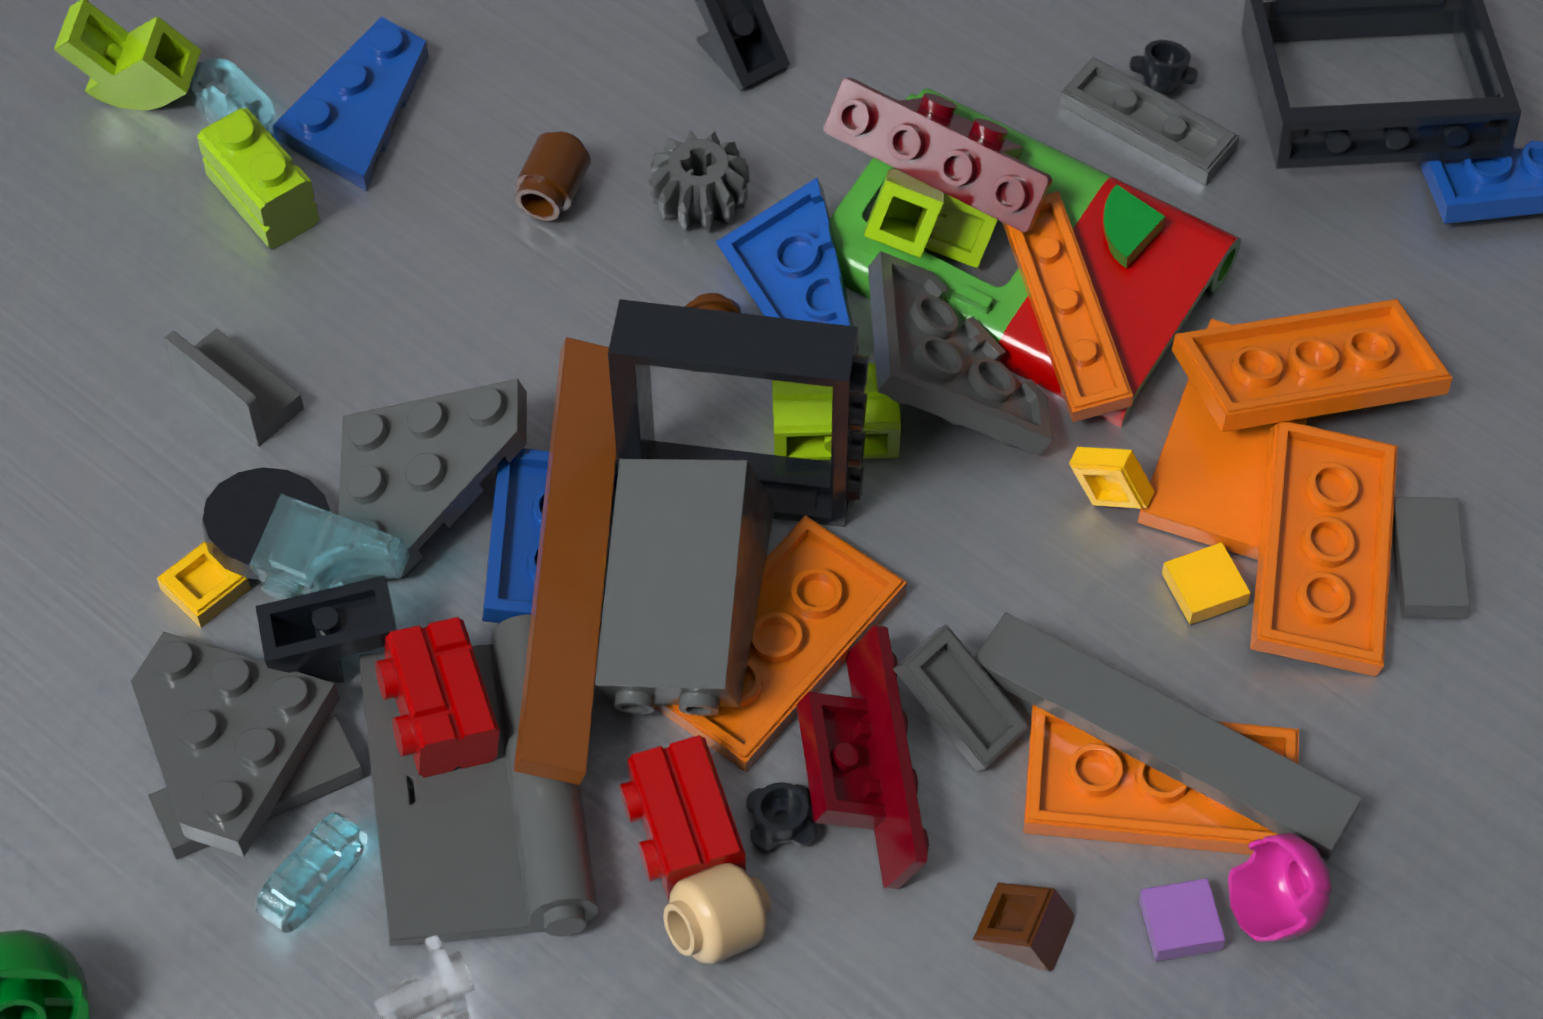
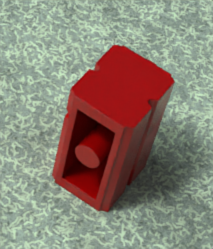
[375,617,500,778]
[619,735,746,900]

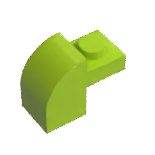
[54,0,202,110]
[864,169,998,268]

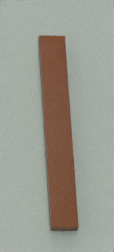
[514,337,616,785]

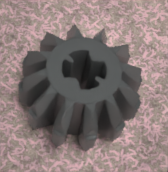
[649,130,749,232]

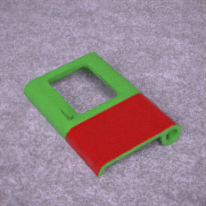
[830,88,1241,428]

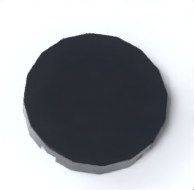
[202,467,332,580]

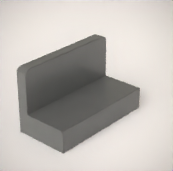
[163,328,304,447]

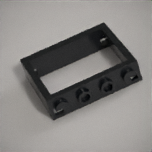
[1241,0,1521,169]
[608,299,869,527]

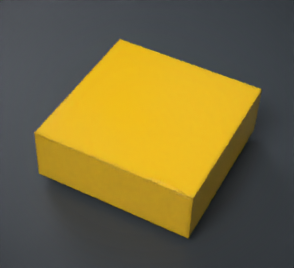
[1069,447,1155,509]
[157,541,251,628]
[1162,542,1251,625]

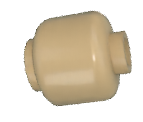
[663,863,771,964]

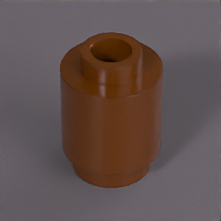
[515,131,591,221]

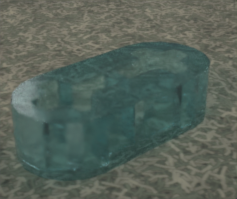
[189,58,277,139]
[255,813,367,933]

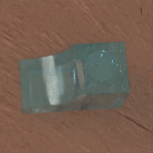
[249,494,410,600]

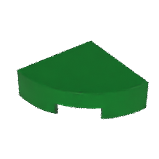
[1103,184,1165,269]

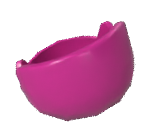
[1228,833,1332,942]

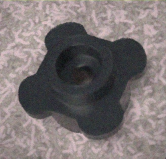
[1129,40,1198,92]
[746,782,817,851]

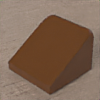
[973,882,1074,972]

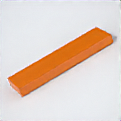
[1002,191,1133,423]

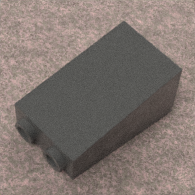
[595,459,774,716]

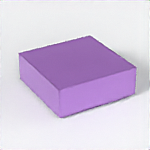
[1139,878,1225,962]

